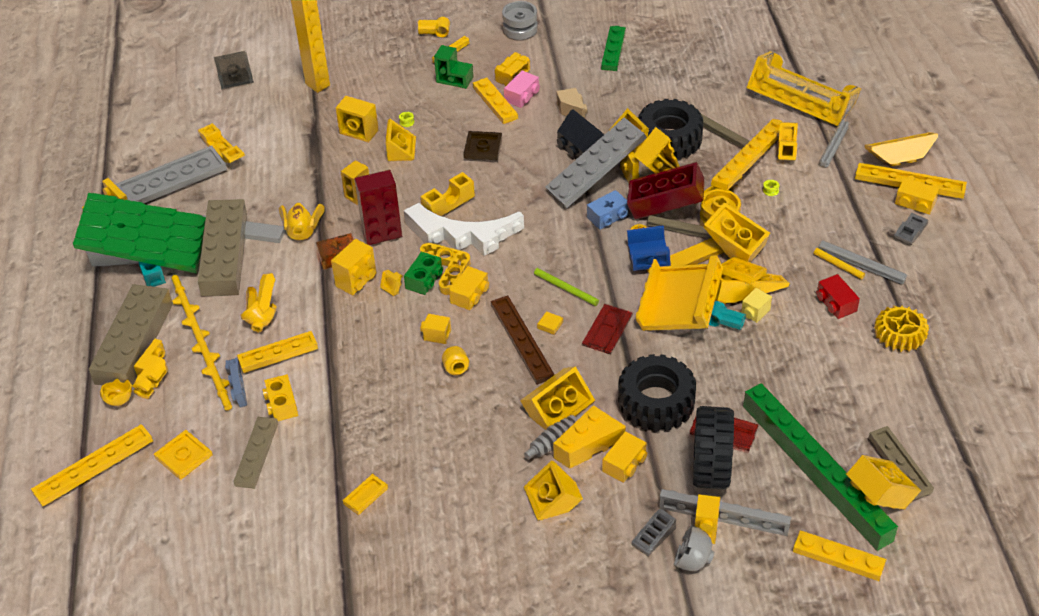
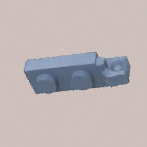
[225,357,248,408]

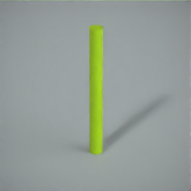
[534,268,599,306]

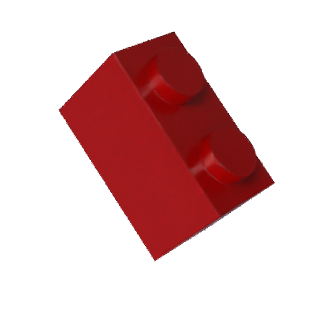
[816,274,860,319]

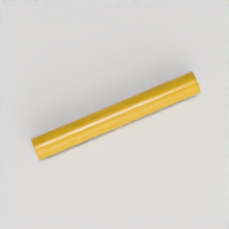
[813,248,865,280]

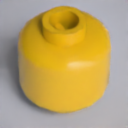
[442,346,469,375]

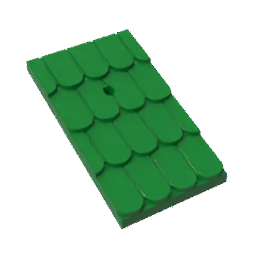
[73,192,206,273]

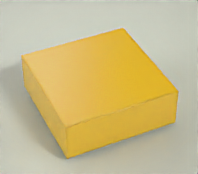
[537,311,563,335]

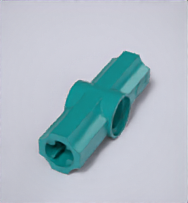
[709,301,746,330]

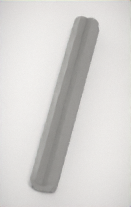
[819,120,849,168]

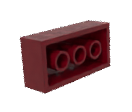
[627,162,705,219]
[354,170,403,245]

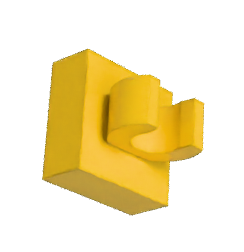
[380,270,403,296]

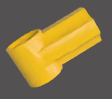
[418,17,450,38]

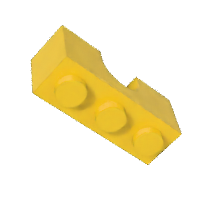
[420,172,475,216]

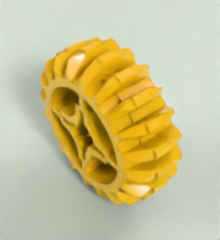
[874,305,929,352]

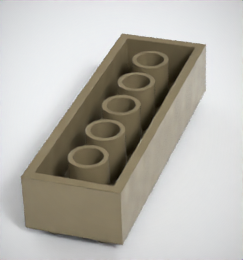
[198,199,247,296]
[89,284,173,385]

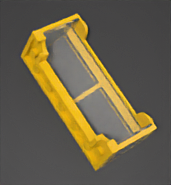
[746,51,862,126]

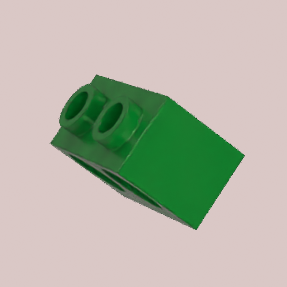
[404,251,443,295]

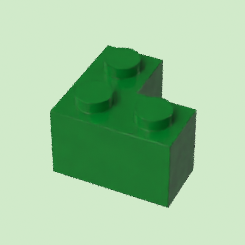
[434,45,474,89]

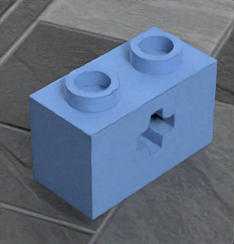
[587,190,629,230]

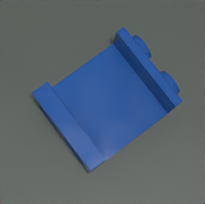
[627,225,671,271]

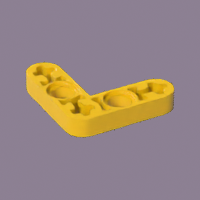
[420,243,471,295]

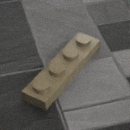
[233,416,278,489]
[868,426,934,500]

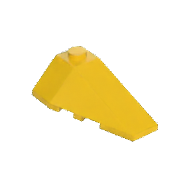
[715,273,790,304]

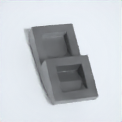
[894,212,928,244]

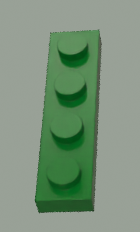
[601,26,626,71]

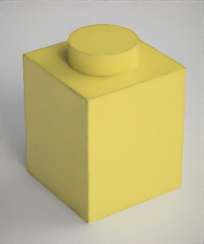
[741,288,772,323]

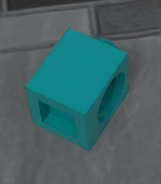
[138,262,166,287]

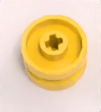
[699,189,741,226]

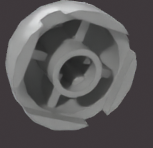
[674,525,715,571]

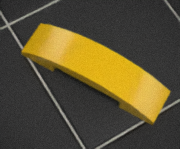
[198,123,245,163]

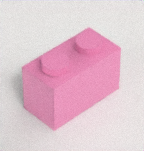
[504,71,540,108]

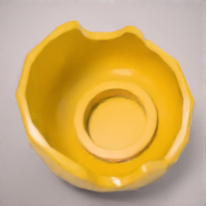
[100,379,132,406]

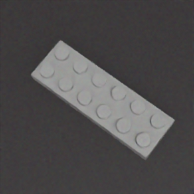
[545,118,647,208]
[116,146,227,203]

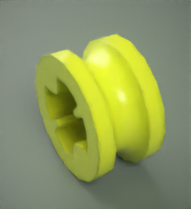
[399,112,414,127]
[763,180,779,196]

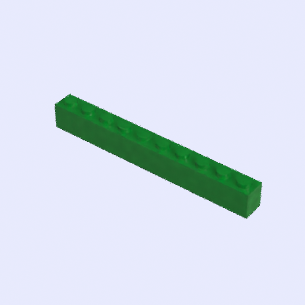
[743,383,898,551]

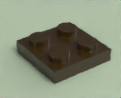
[463,131,502,160]

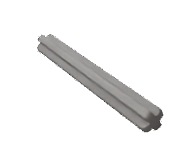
[818,240,907,284]

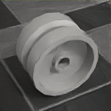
[502,1,538,40]

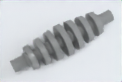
[524,413,583,460]

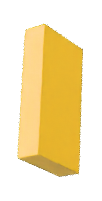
[343,473,388,516]

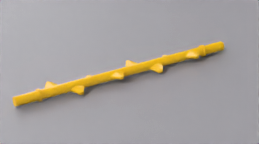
[171,275,232,410]

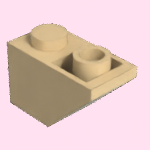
[557,88,588,118]

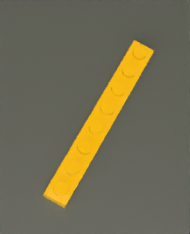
[711,119,782,191]

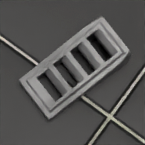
[631,508,676,556]

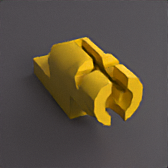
[132,338,168,399]

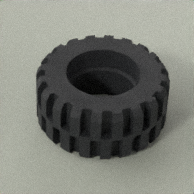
[638,99,704,160]
[618,354,696,432]
[693,406,734,489]

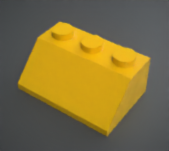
[520,366,595,430]

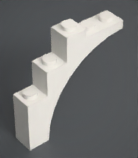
[404,203,524,256]

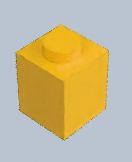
[420,314,451,344]

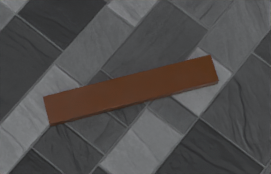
[491,295,555,385]

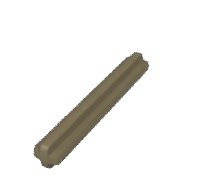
[701,114,750,148]
[647,215,712,239]

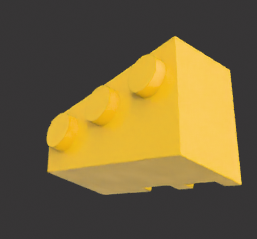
[553,405,626,469]

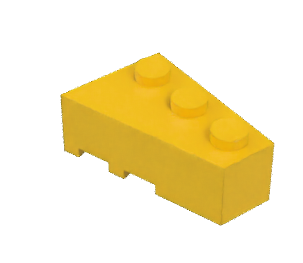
[633,127,680,173]

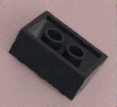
[557,109,605,159]

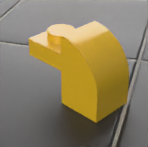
[778,122,798,160]

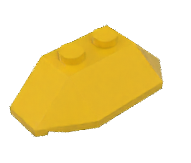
[864,132,938,166]

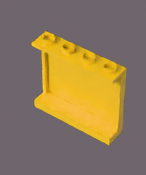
[636,255,723,331]

